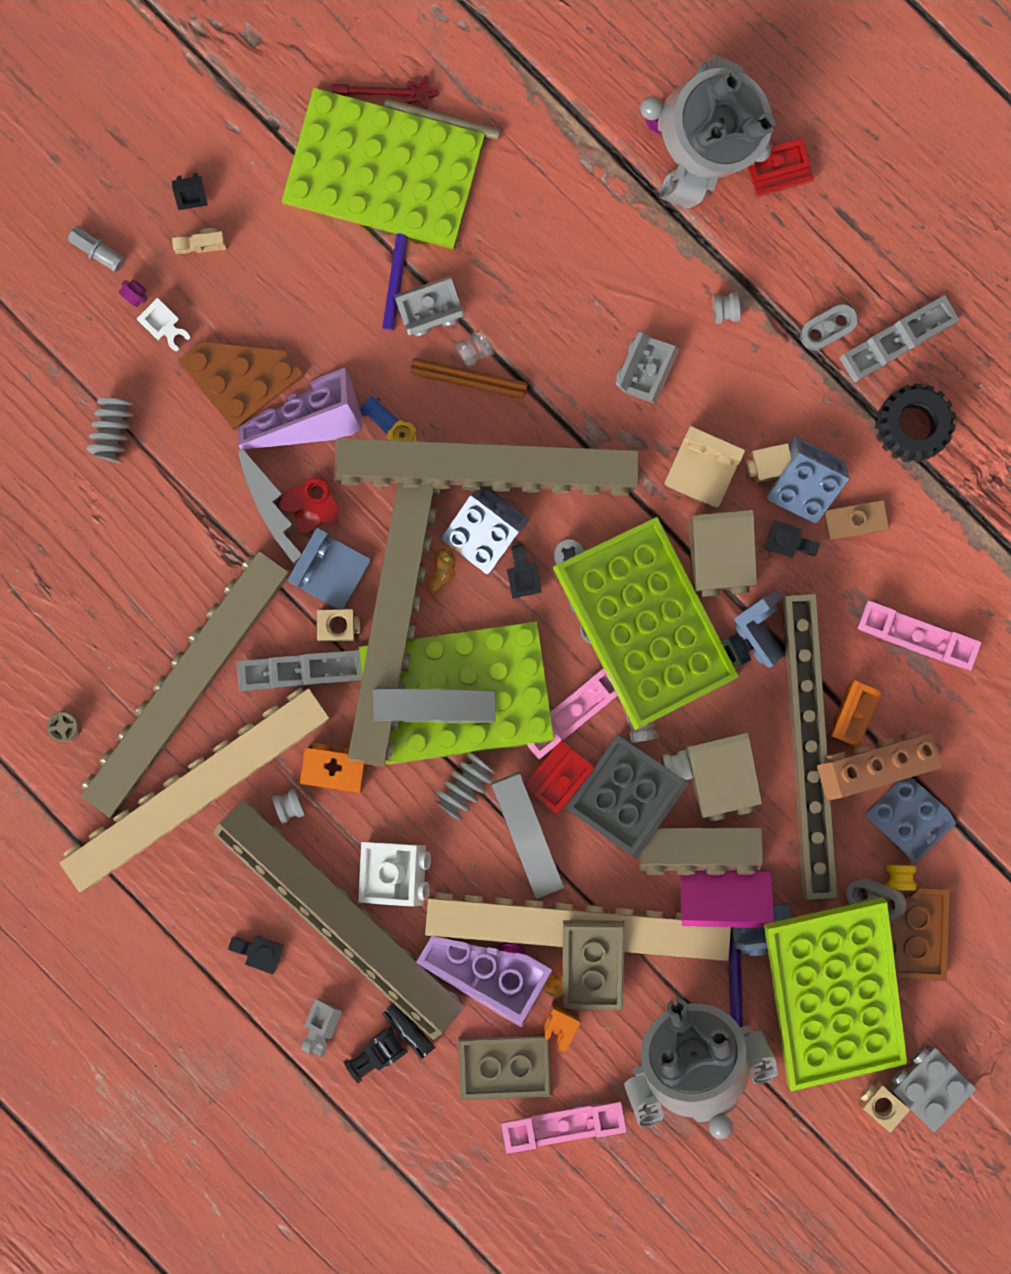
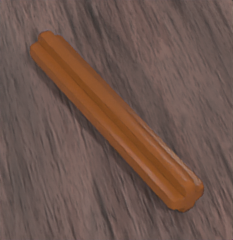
[410,358,527,399]

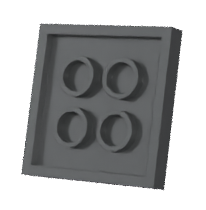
[566,735,689,859]

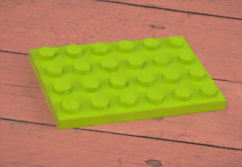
[282,88,485,250]
[553,517,739,730]
[359,622,554,765]
[764,897,907,1091]

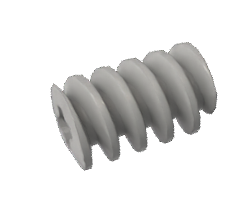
[86,397,135,463]
[434,753,496,821]

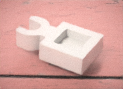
[137,298,190,351]

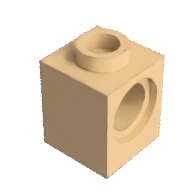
[746,443,791,484]
[317,609,361,642]
[858,1082,910,1133]

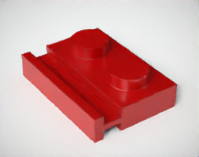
[747,138,815,198]
[524,740,595,814]

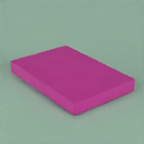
[680,871,774,928]

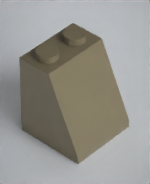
[687,510,757,597]
[683,733,762,822]

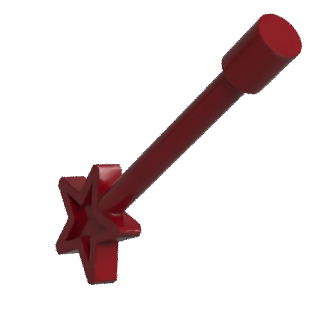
[332,75,439,109]

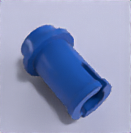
[360,396,399,433]

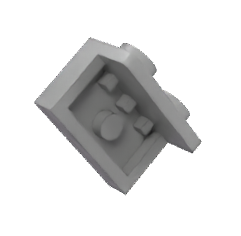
[394,276,464,336]
[616,331,679,404]

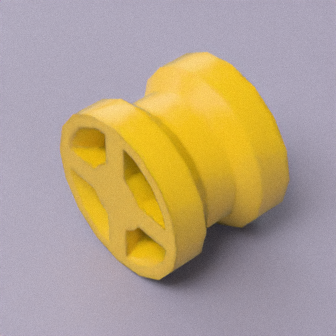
[886,865,917,890]

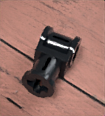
[343,1026,408,1084]

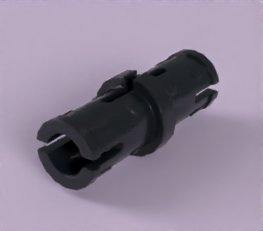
[382,1003,436,1060]

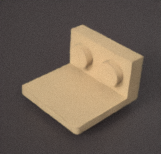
[664,426,745,508]

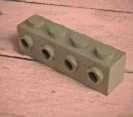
[639,828,763,875]

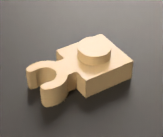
[172,228,227,254]

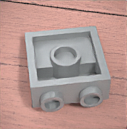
[889,1045,976,1133]

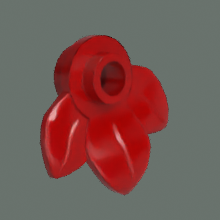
[279,477,339,535]

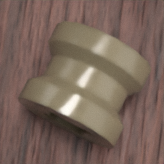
[47,712,81,742]

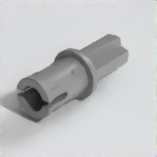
[68,226,126,273]

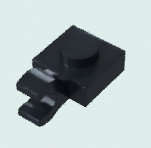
[764,520,820,558]
[506,544,542,599]
[228,935,284,974]

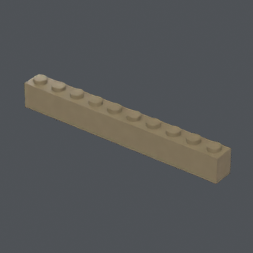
[334,438,638,496]
[348,483,440,767]
[80,552,290,818]
[781,594,837,900]
[213,800,465,1040]

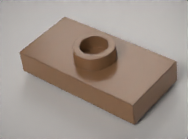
[824,500,889,541]

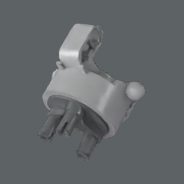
[640,54,776,208]
[624,998,778,1139]

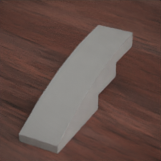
[839,295,960,383]
[238,449,302,565]
[236,650,362,691]
[373,689,496,723]
[491,772,564,899]

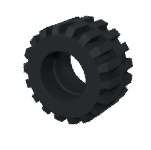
[875,384,956,463]

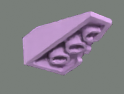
[238,367,362,450]
[416,936,552,1027]

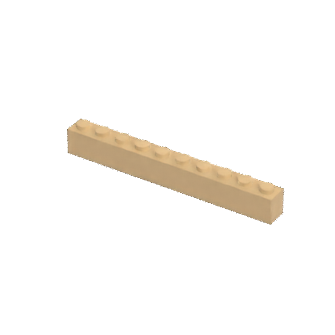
[59,688,331,893]
[425,892,731,961]

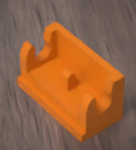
[828,680,882,748]
[544,1003,581,1053]

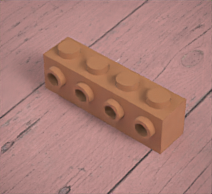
[817,730,942,801]

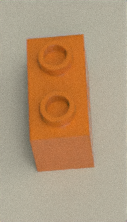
[300,743,366,793]

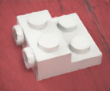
[358,842,431,907]

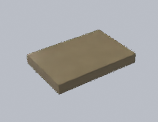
[562,920,624,1010]
[458,1035,551,1100]

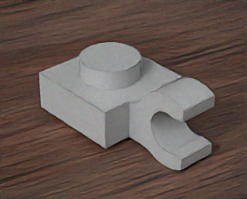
[301,998,342,1057]

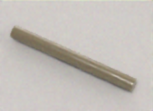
[384,98,501,141]

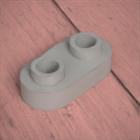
[800,304,857,351]
[846,878,906,921]

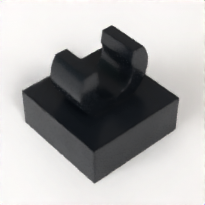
[172,173,208,210]
[721,633,754,668]

